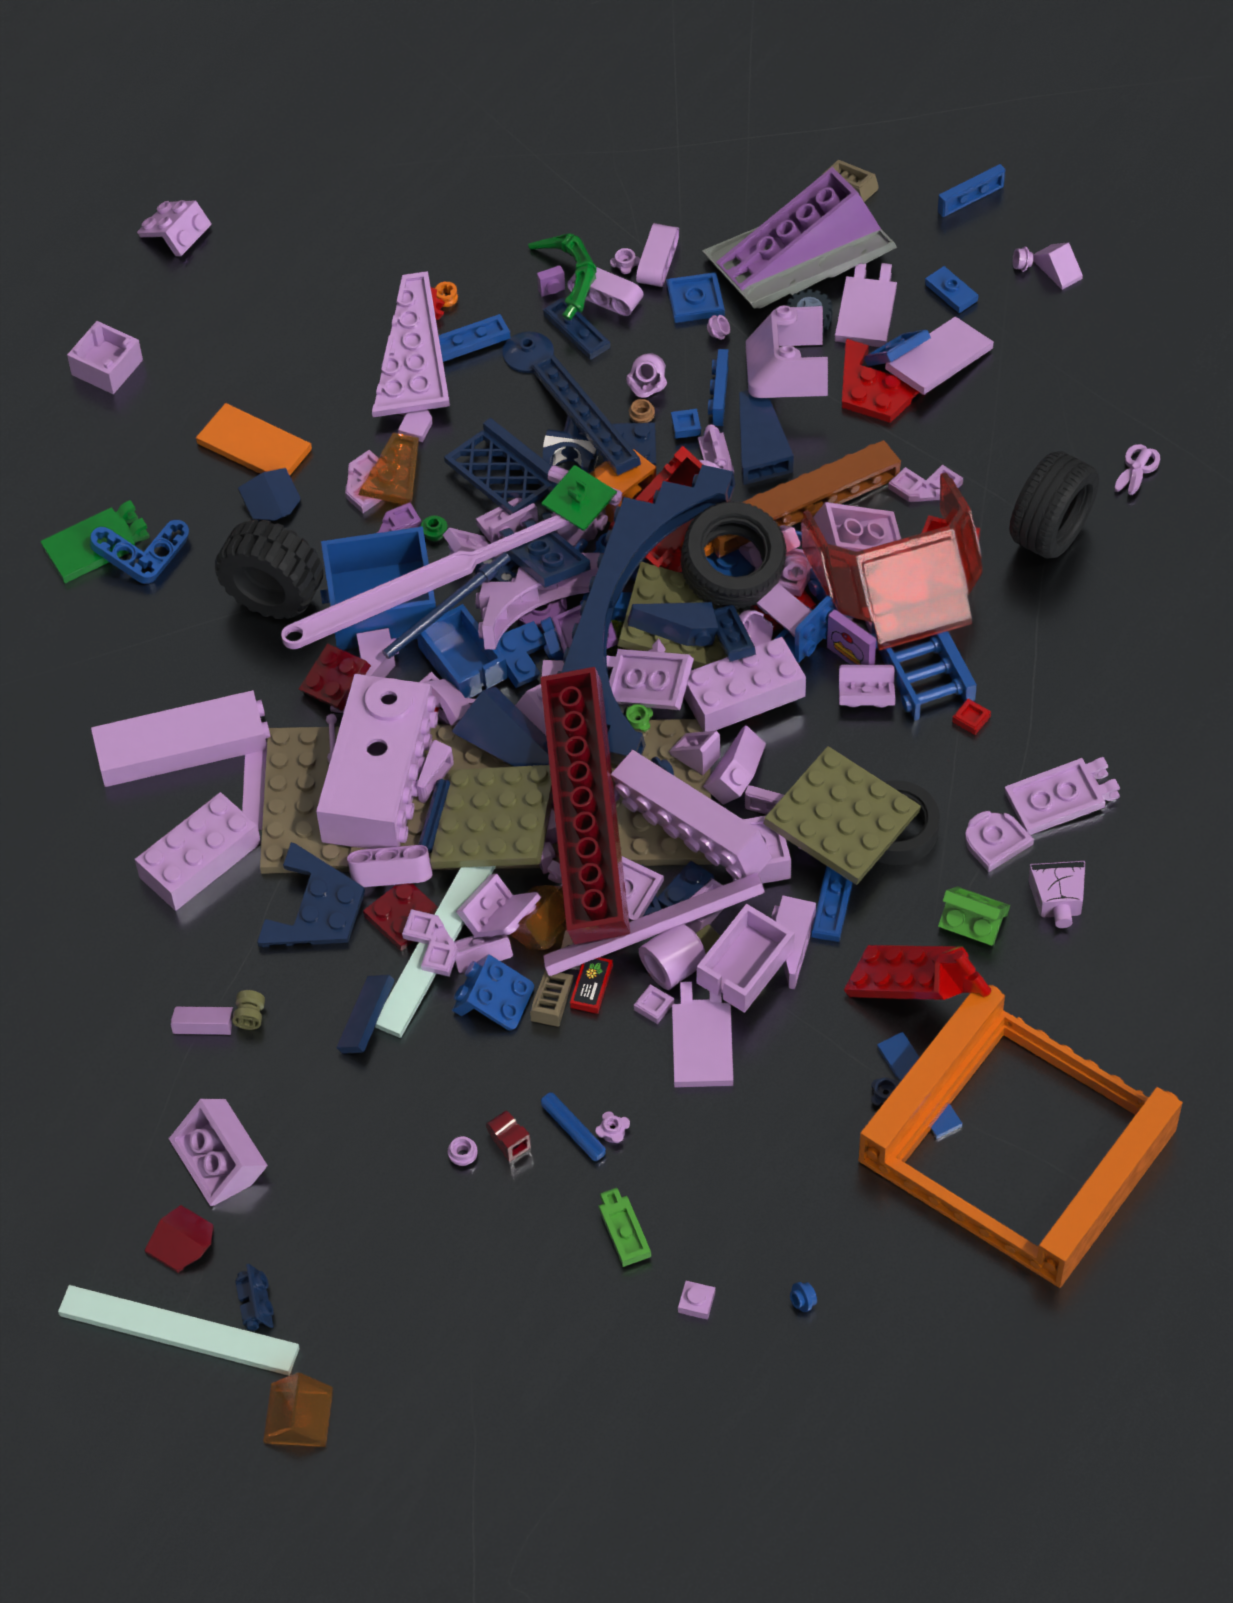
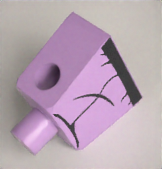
[1028,861,1085,928]

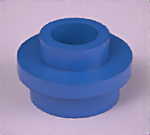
[790,1282,817,1312]

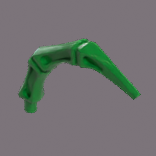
[528,233,597,321]

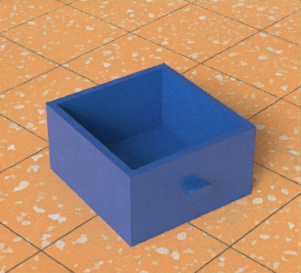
[320,526,436,650]

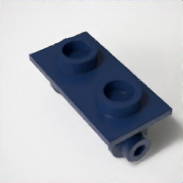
[235,1264,274,1331]

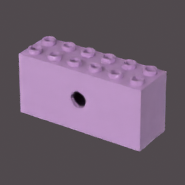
[316,674,438,849]

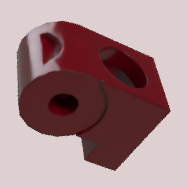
[486,1111,531,1162]

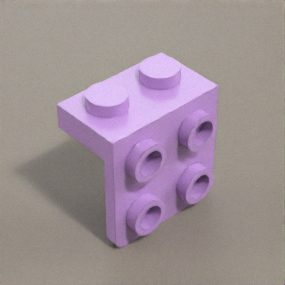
[137,200,211,256]
[456,874,541,938]

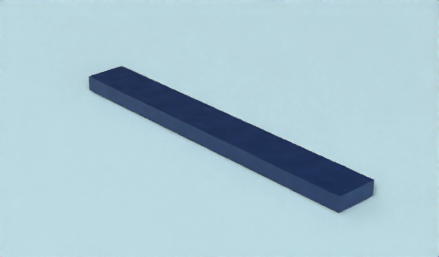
[531,355,641,475]

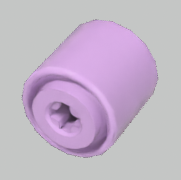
[639,924,706,990]

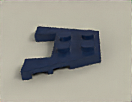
[257,842,365,947]

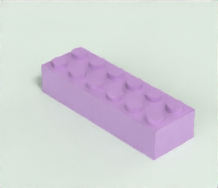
[611,750,772,880]

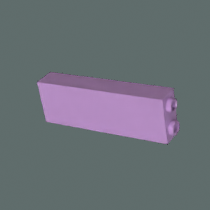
[91,690,270,787]

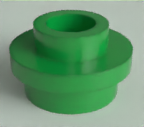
[421,516,447,541]

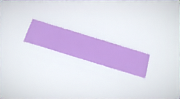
[242,742,267,830]

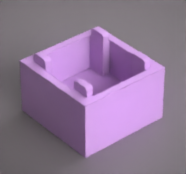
[67,321,143,394]
[732,816,791,883]

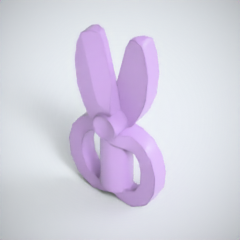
[1115,444,1160,495]

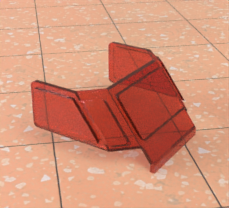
[801,472,983,650]

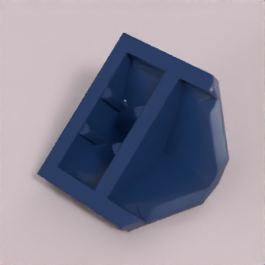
[238,468,301,521]

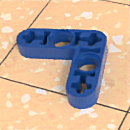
[90,520,189,584]

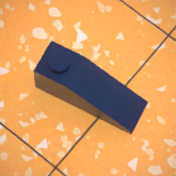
[627,602,718,646]

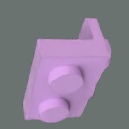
[476,498,538,543]
[839,665,895,707]

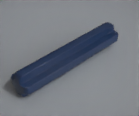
[418,779,450,854]

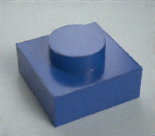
[671,409,701,439]

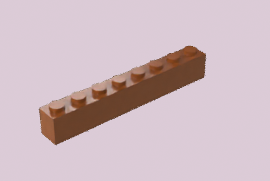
[709,440,901,558]

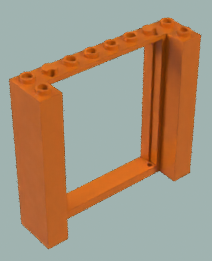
[858,985,1183,1288]

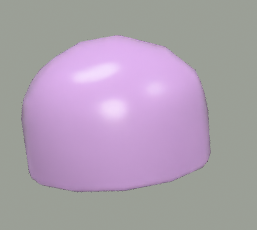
[739,610,773,647]

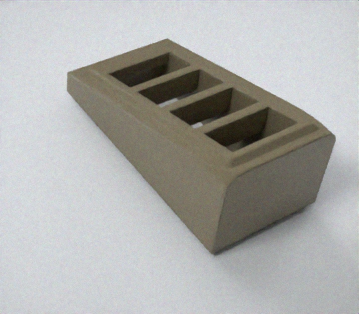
[822,160,878,202]
[530,970,573,1027]

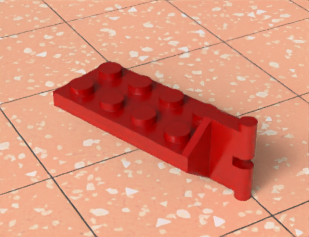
[844,945,992,1000]

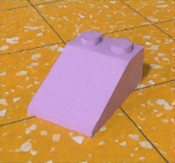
[810,502,902,567]

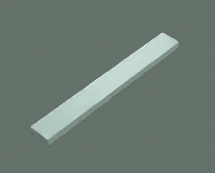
[375,866,496,1038]
[58,1285,300,1376]

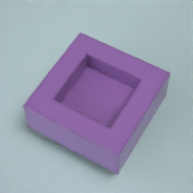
[537,266,565,297]

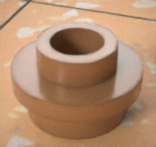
[629,399,655,423]

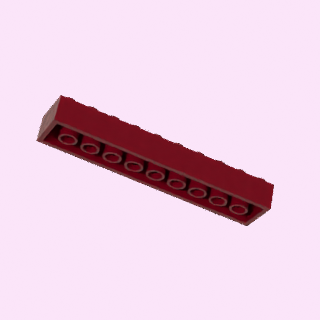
[540,667,630,945]

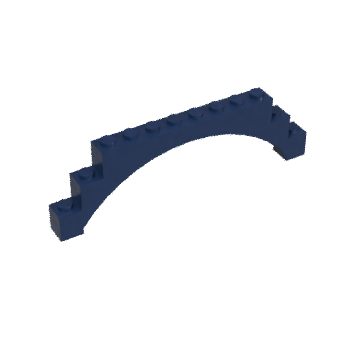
[557,465,736,765]

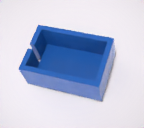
[417,604,508,698]

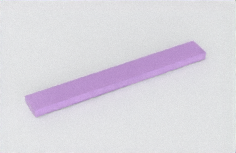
[544,872,765,976]

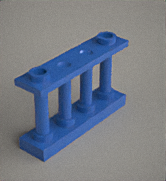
[870,602,977,721]

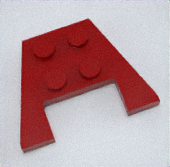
[842,339,919,423]

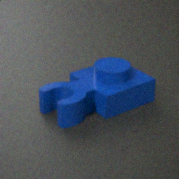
[541,617,564,661]

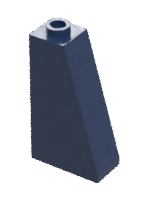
[739,390,794,485]
[452,687,549,767]

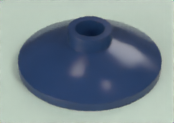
[503,332,554,373]

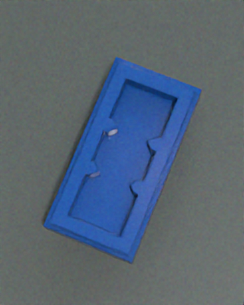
[925,266,978,313]

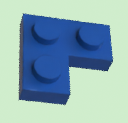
[497,621,547,688]

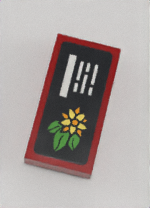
[570,957,613,1014]

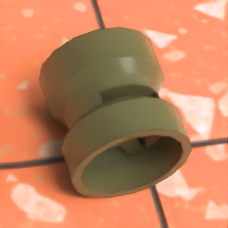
[232,990,265,1030]

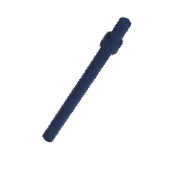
[382,552,511,659]

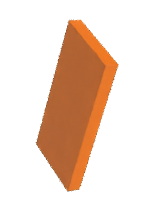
[196,403,312,475]

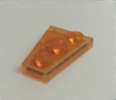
[358,432,419,505]

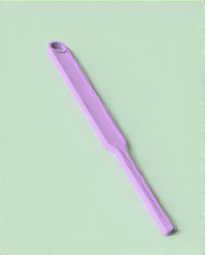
[281,515,571,649]

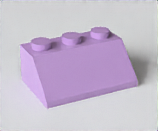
[169,1099,268,1206]

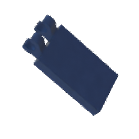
[499,519,591,588]

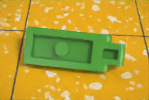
[598,1188,651,1267]

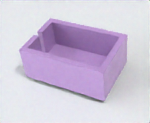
[697,904,795,1013]

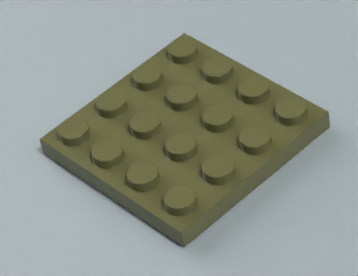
[617,562,740,669]
[763,746,921,885]
[430,765,553,869]

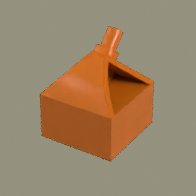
[590,449,656,523]

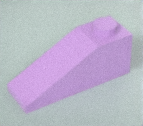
[703,726,766,805]
[771,896,816,989]

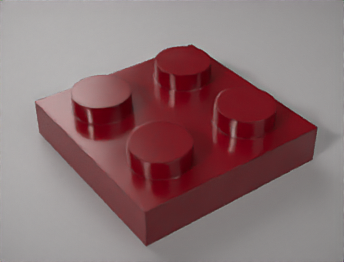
[299,644,371,711]
[363,883,439,951]

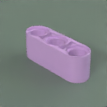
[636,223,679,287]
[567,267,644,316]
[347,845,433,887]

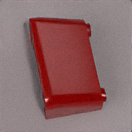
[608,446,703,568]

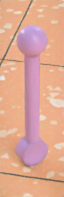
[326,714,337,763]

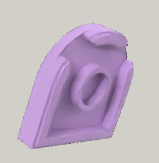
[965,811,1034,872]

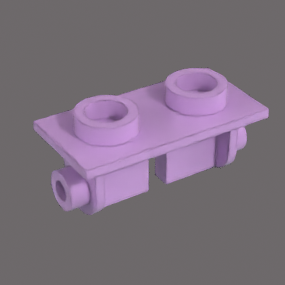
[698,425,734,474]

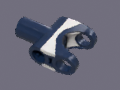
[543,416,599,474]

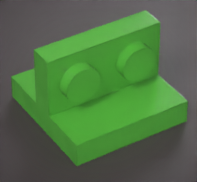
[938,886,1010,946]

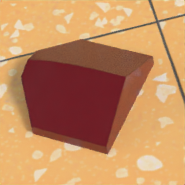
[144,1205,214,1273]

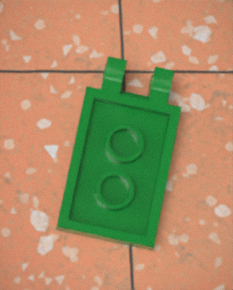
[40,500,150,583]

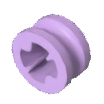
[783,554,807,581]

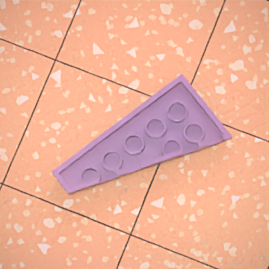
[372,271,450,417]

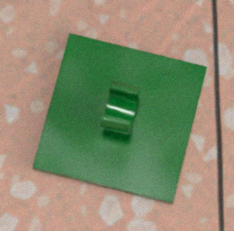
[541,465,617,531]

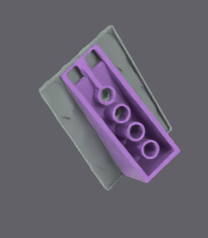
[702,167,897,309]

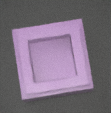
[634,984,674,1024]

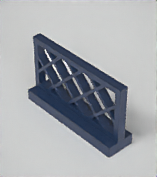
[444,418,557,515]

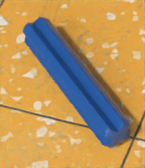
[541,1092,606,1161]

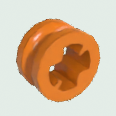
[435,282,458,307]

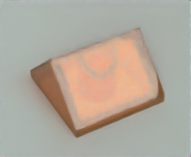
[263,1372,333,1447]

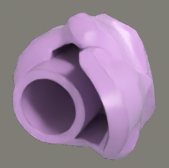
[626,353,667,398]

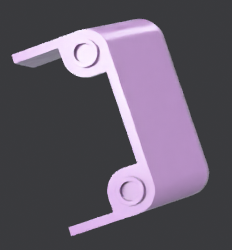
[746,306,828,398]

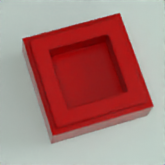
[952,699,991,735]

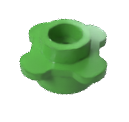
[626,704,653,732]

